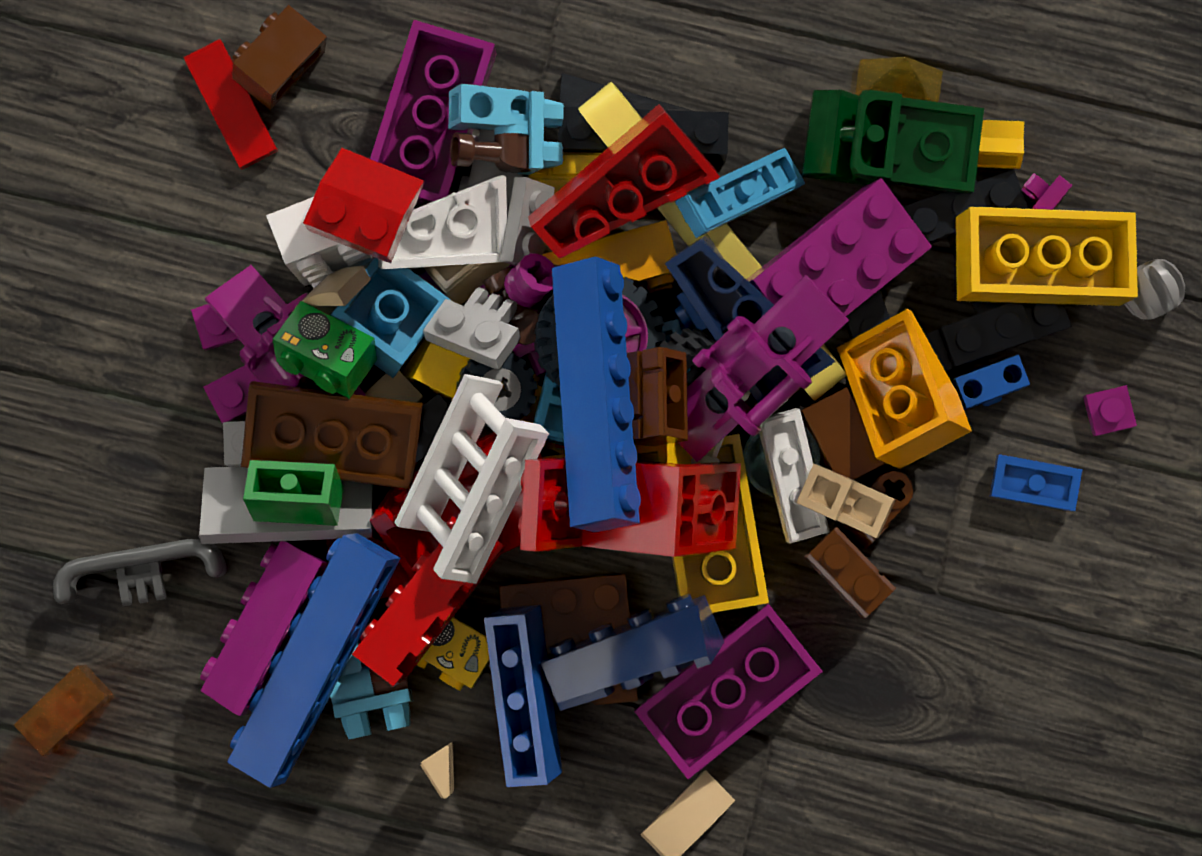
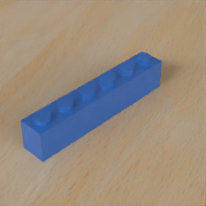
[552,256,641,532]
[227,533,401,788]

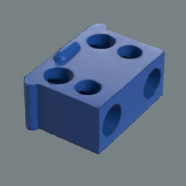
[951,355,1030,411]

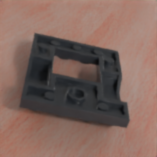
[846,169,1072,372]

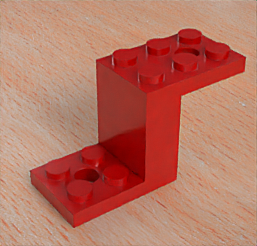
[518,457,741,557]

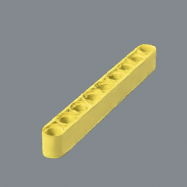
[578,82,847,401]

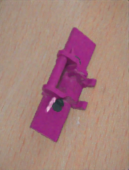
[205,265,366,396]
[678,275,849,462]

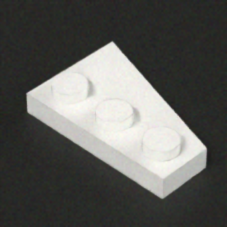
[378,175,507,269]

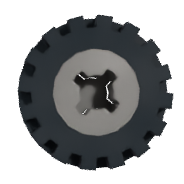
[456,353,538,427]

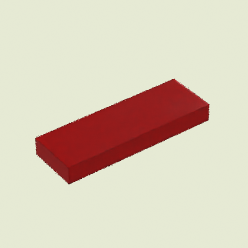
[183,39,278,170]

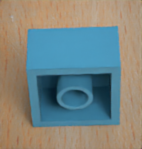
[331,258,451,378]

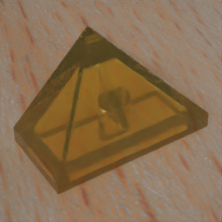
[855,57,943,102]

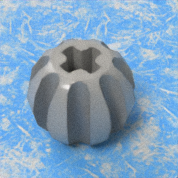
[1124,259,1185,320]

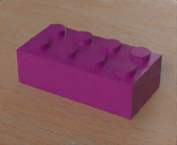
[370,20,497,205]
[746,178,932,316]
[634,604,823,779]

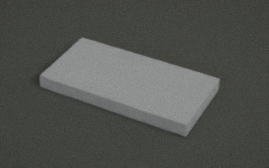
[199,467,374,544]

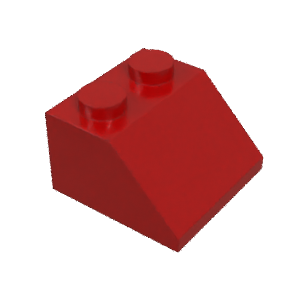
[303,148,425,264]

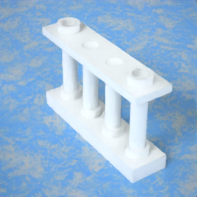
[394,374,549,584]

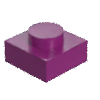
[191,304,239,351]
[1083,385,1137,437]

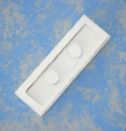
[759,408,830,544]

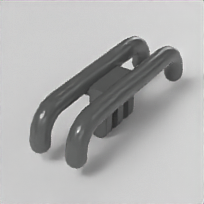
[53,539,227,607]

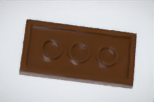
[241,381,423,489]

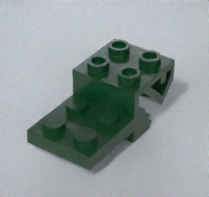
[801,89,984,194]

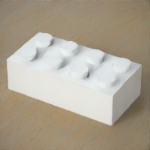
[266,197,375,289]

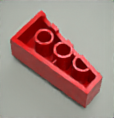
[528,104,721,259]
[352,516,508,687]

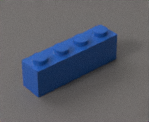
[484,605,562,787]

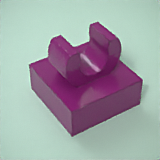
[1021,173,1072,210]

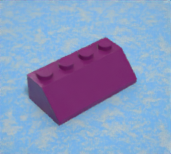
[200,541,329,716]

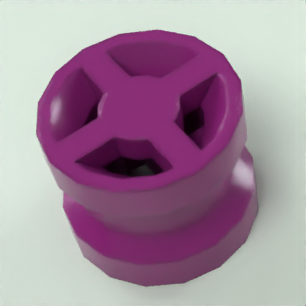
[504,253,555,307]

